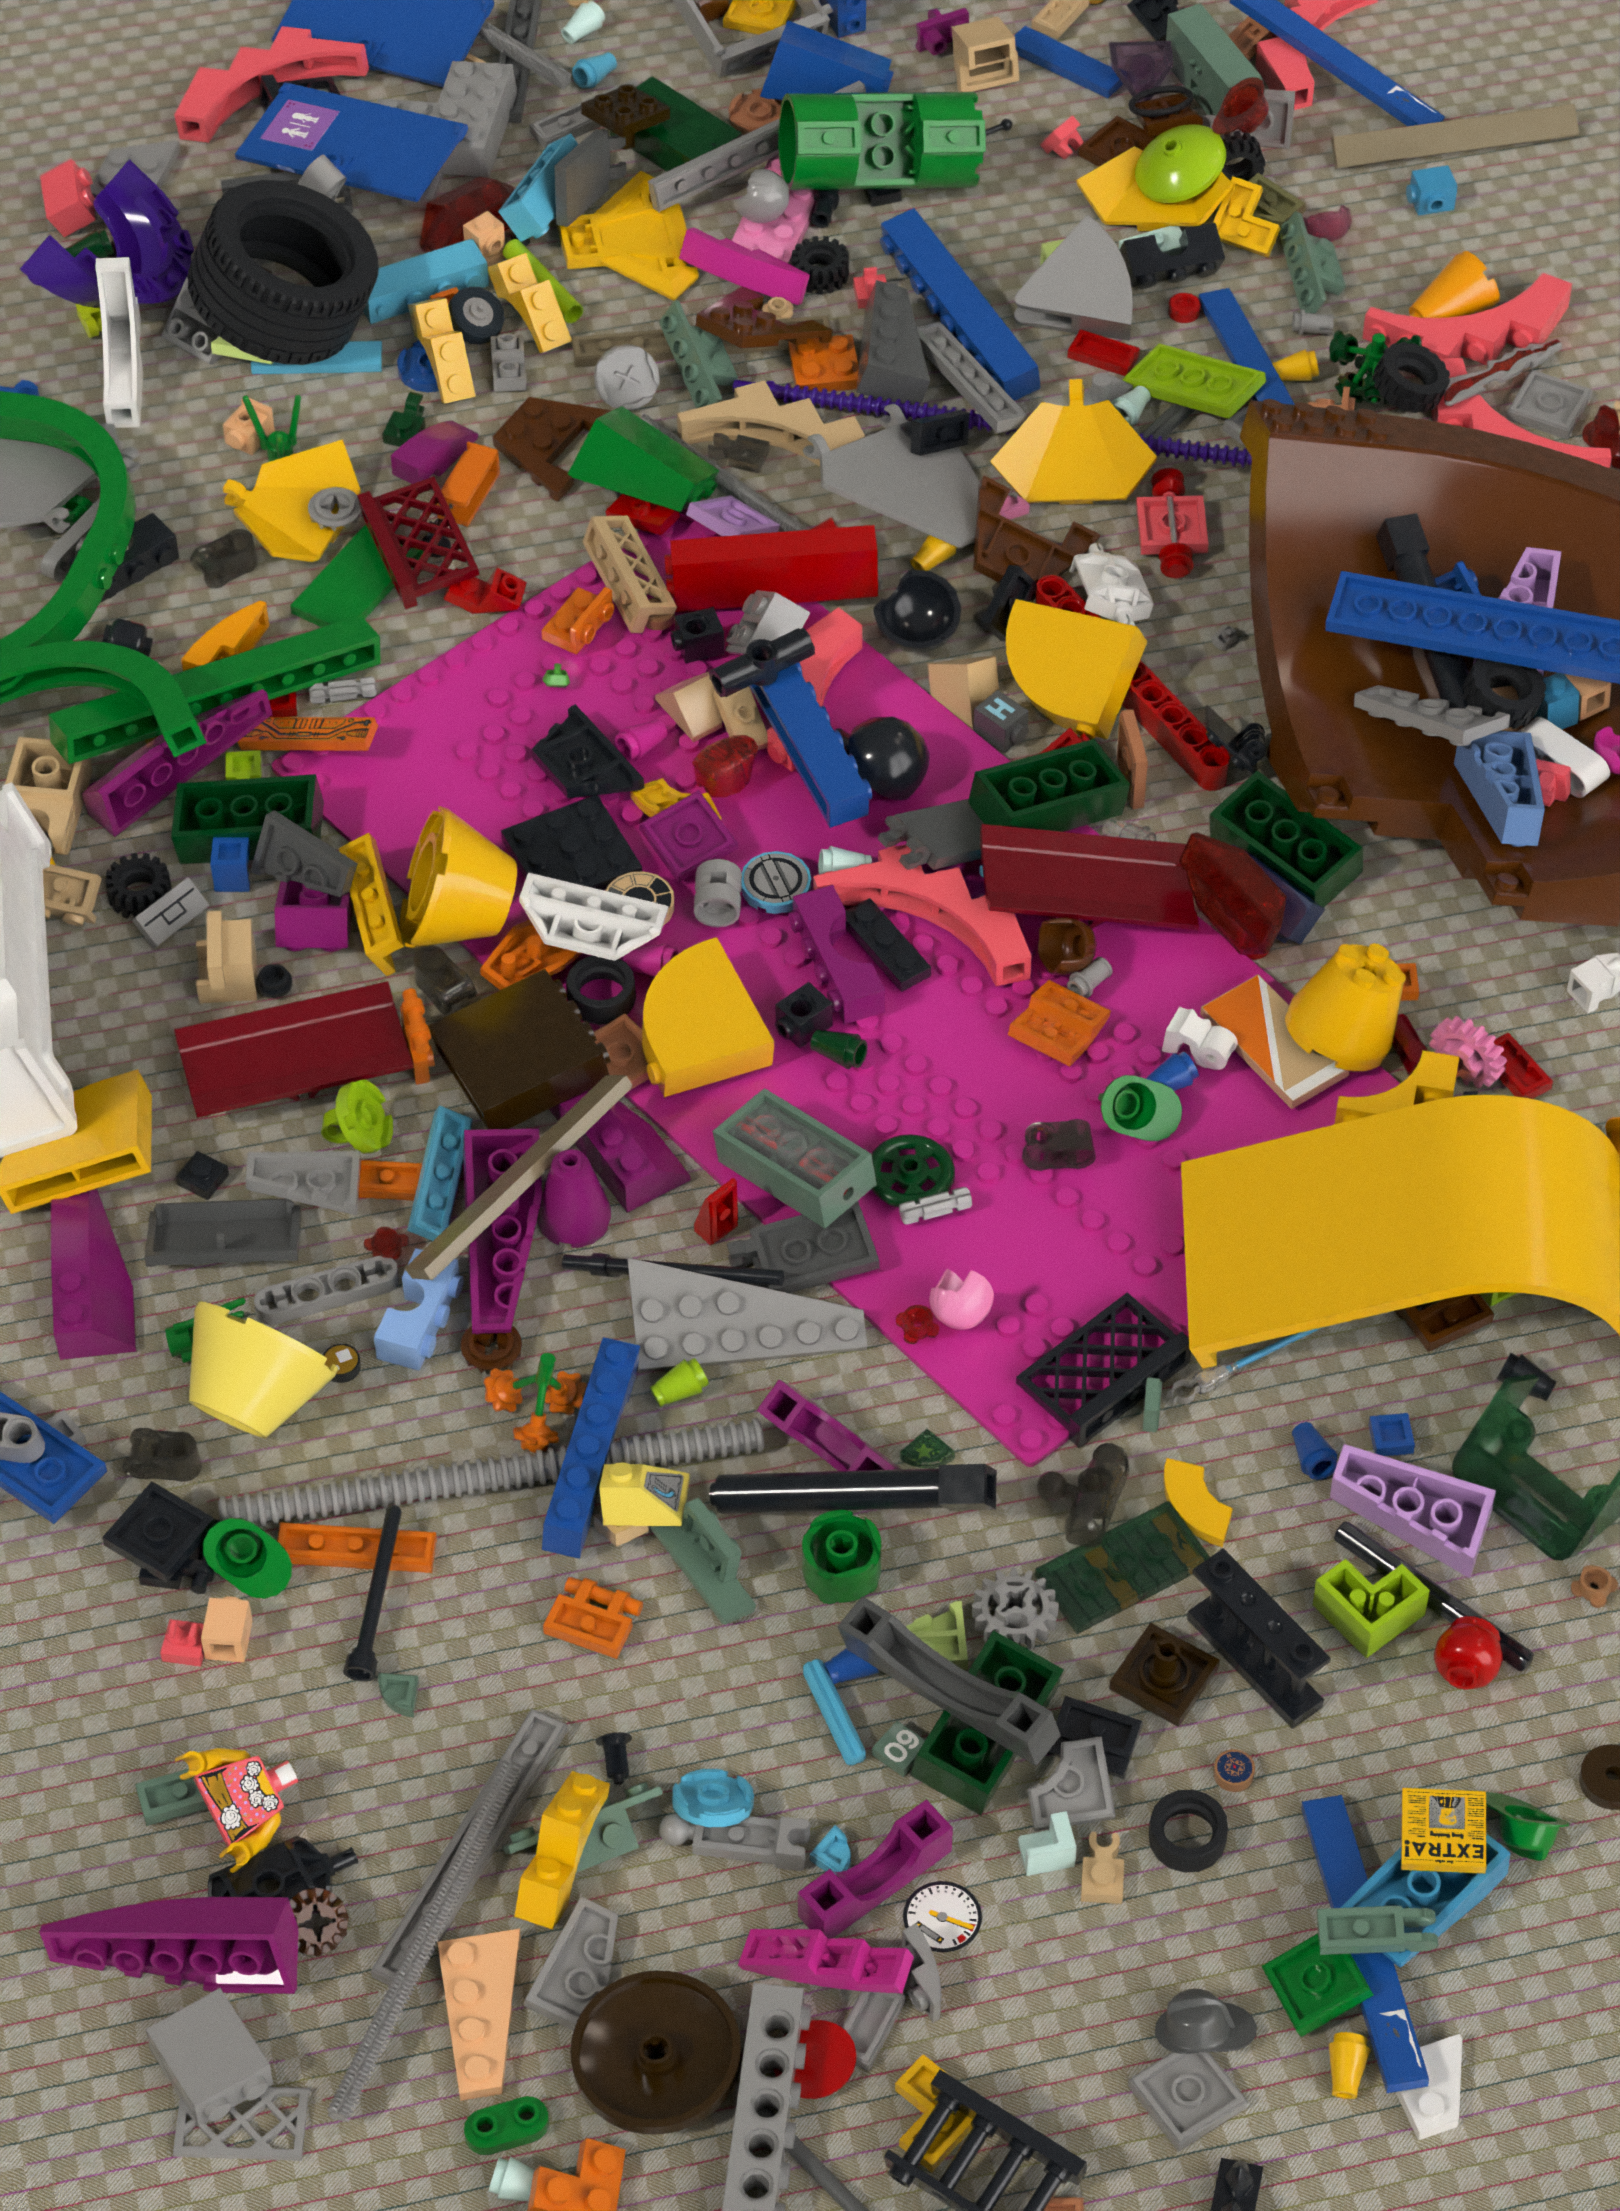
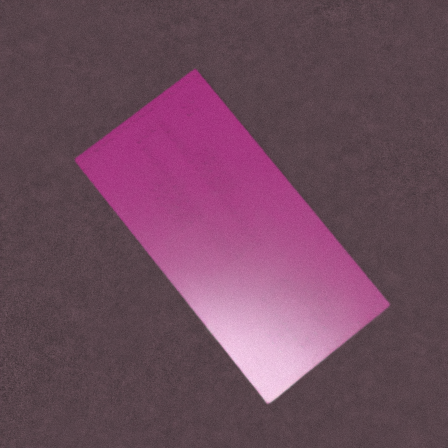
[271,508,1401,1467]

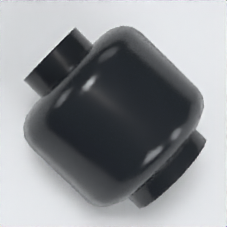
[102,619,153,657]

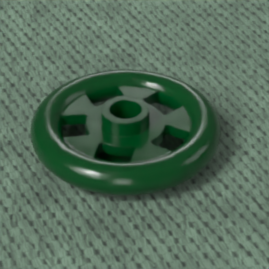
[871,1134,955,1208]

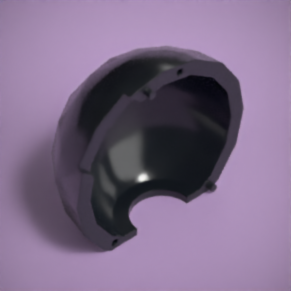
[873,569,961,653]
[849,716,930,800]

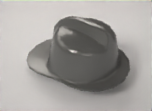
[1155,1989,1257,2054]

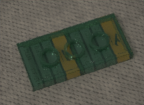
[1035,1501,1210,1634]

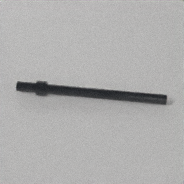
[562,1253,784,1286]

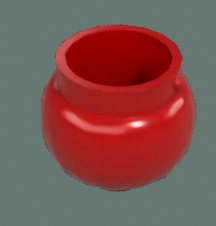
[1434,1616,1503,1690]

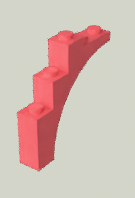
[1255,0,1378,110]
[174,26,369,143]
[1362,273,1572,365]
[1431,358,1612,468]
[767,607,863,772]
[813,844,1031,986]

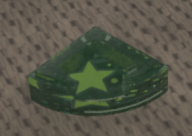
[900,1429,955,1468]

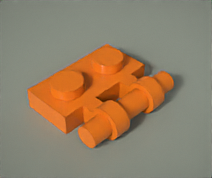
[400,988,435,1085]
[543,1576,643,1659]

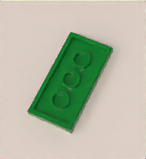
[290,524,423,627]

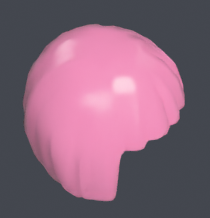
[929,1268,994,1330]

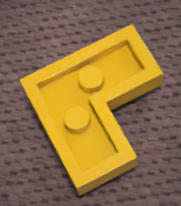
[1213,176,1280,258]
[895,2054,973,2173]

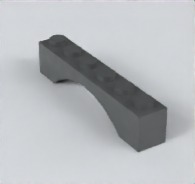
[837,1596,1061,1766]

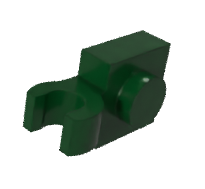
[382,392,426,447]

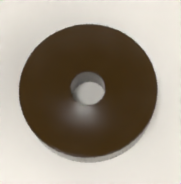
[1579,1744,1620,1810]

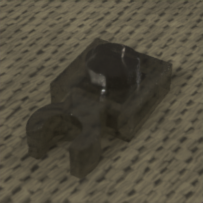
[708,433,770,473]

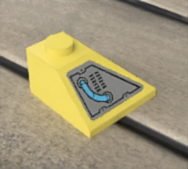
[599,1463,690,1526]

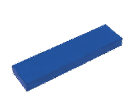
[1014,26,1126,99]

